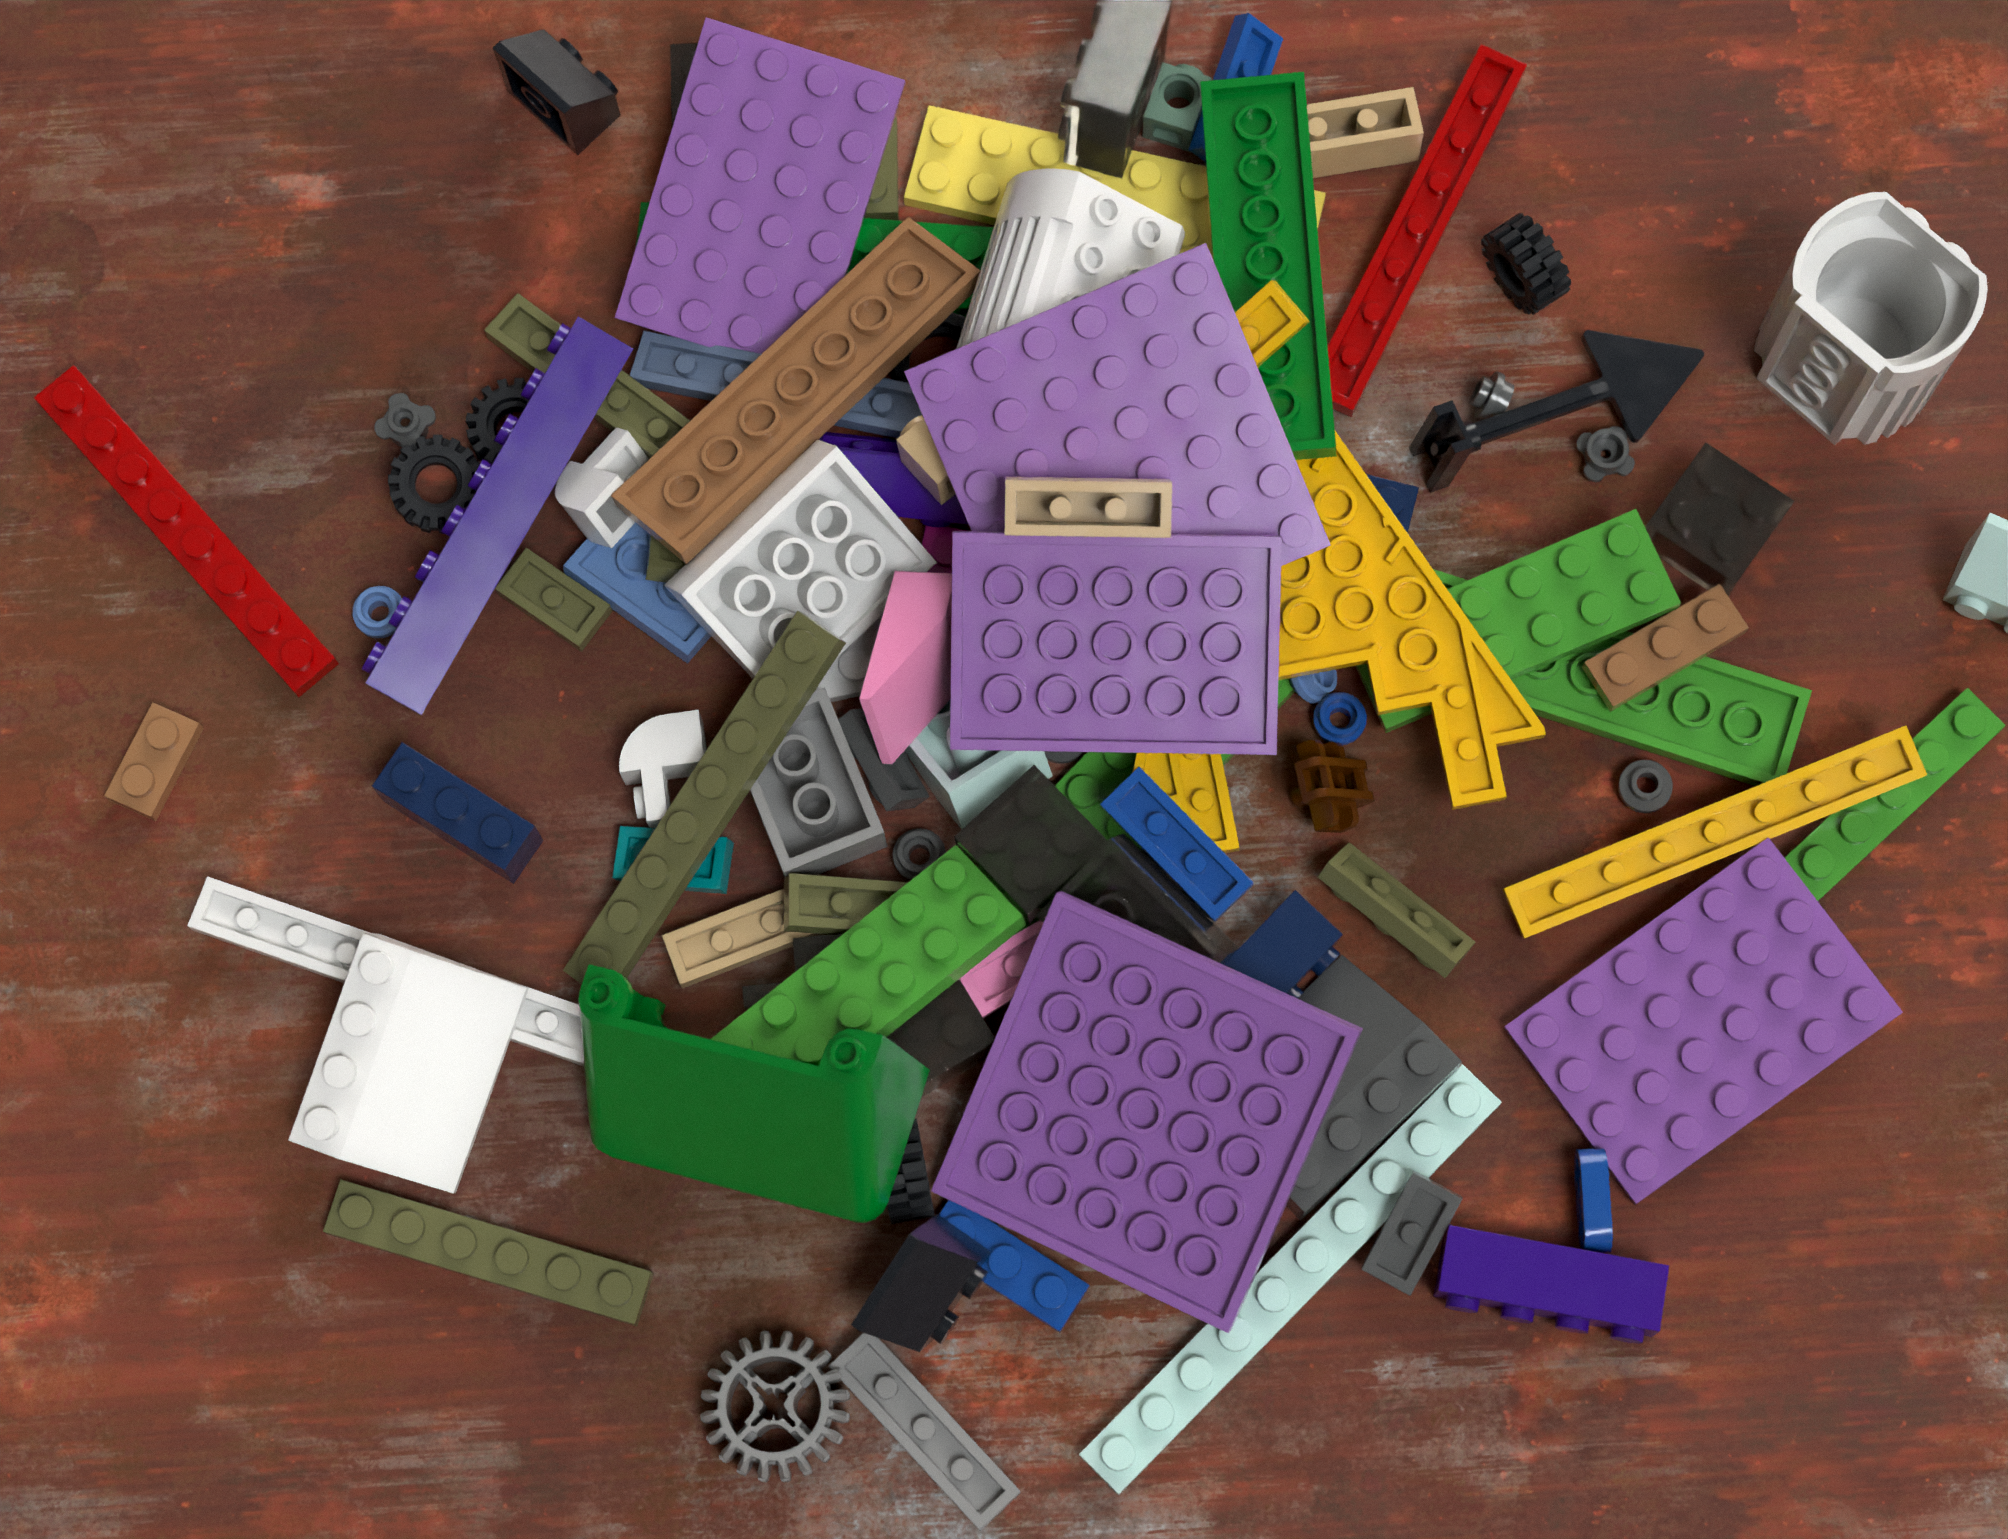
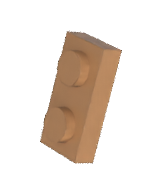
[104,702,204,821]

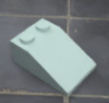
[905,699,1053,832]

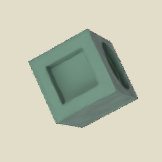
[1143,63,1212,152]

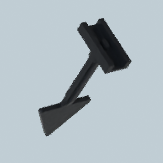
[1409,330,1704,493]

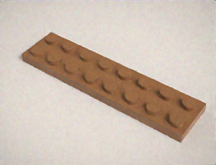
[611,217,980,565]

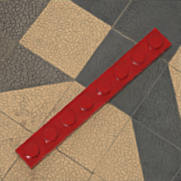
[1328,44,1527,418]
[34,365,339,698]

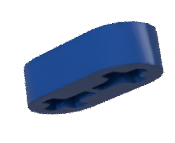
[1574,1149,1613,1253]

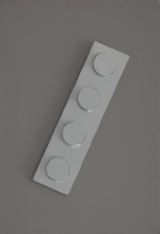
[829,1333,1021,1532]

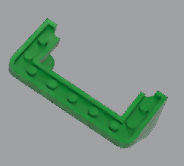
[578,964,930,1223]

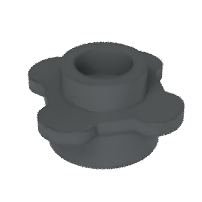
[374,393,436,448]
[1576,426,1635,482]

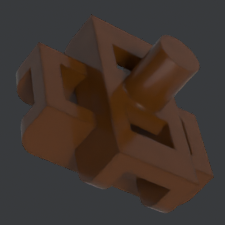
[1291,740,1375,833]

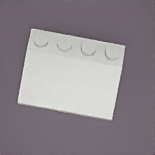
[664,440,937,678]
[288,933,529,1193]

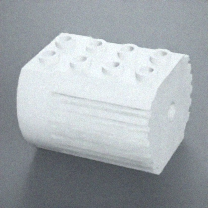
[956,168,1185,349]
[1754,192,1988,445]

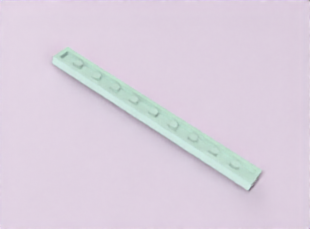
[1079,1064,1502,1496]

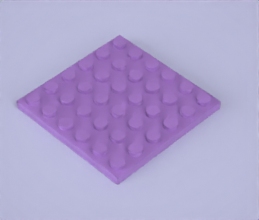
[904,243,1331,566]
[931,891,1363,1333]

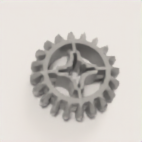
[700,1331,851,1483]

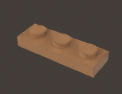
[1582,584,1749,712]

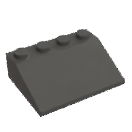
[1286,955,1462,1221]

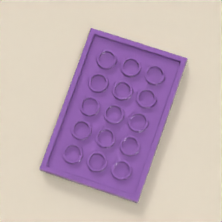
[615,17,906,354]
[950,531,1282,755]
[1504,837,1903,1205]

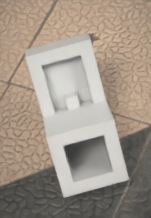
[555,428,649,548]
[619,710,707,828]

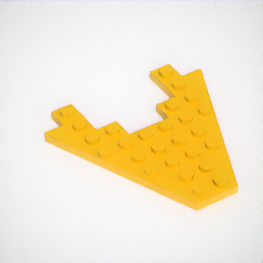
[1132,431,1546,853]

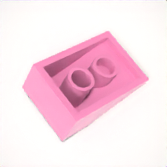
[859,571,952,764]

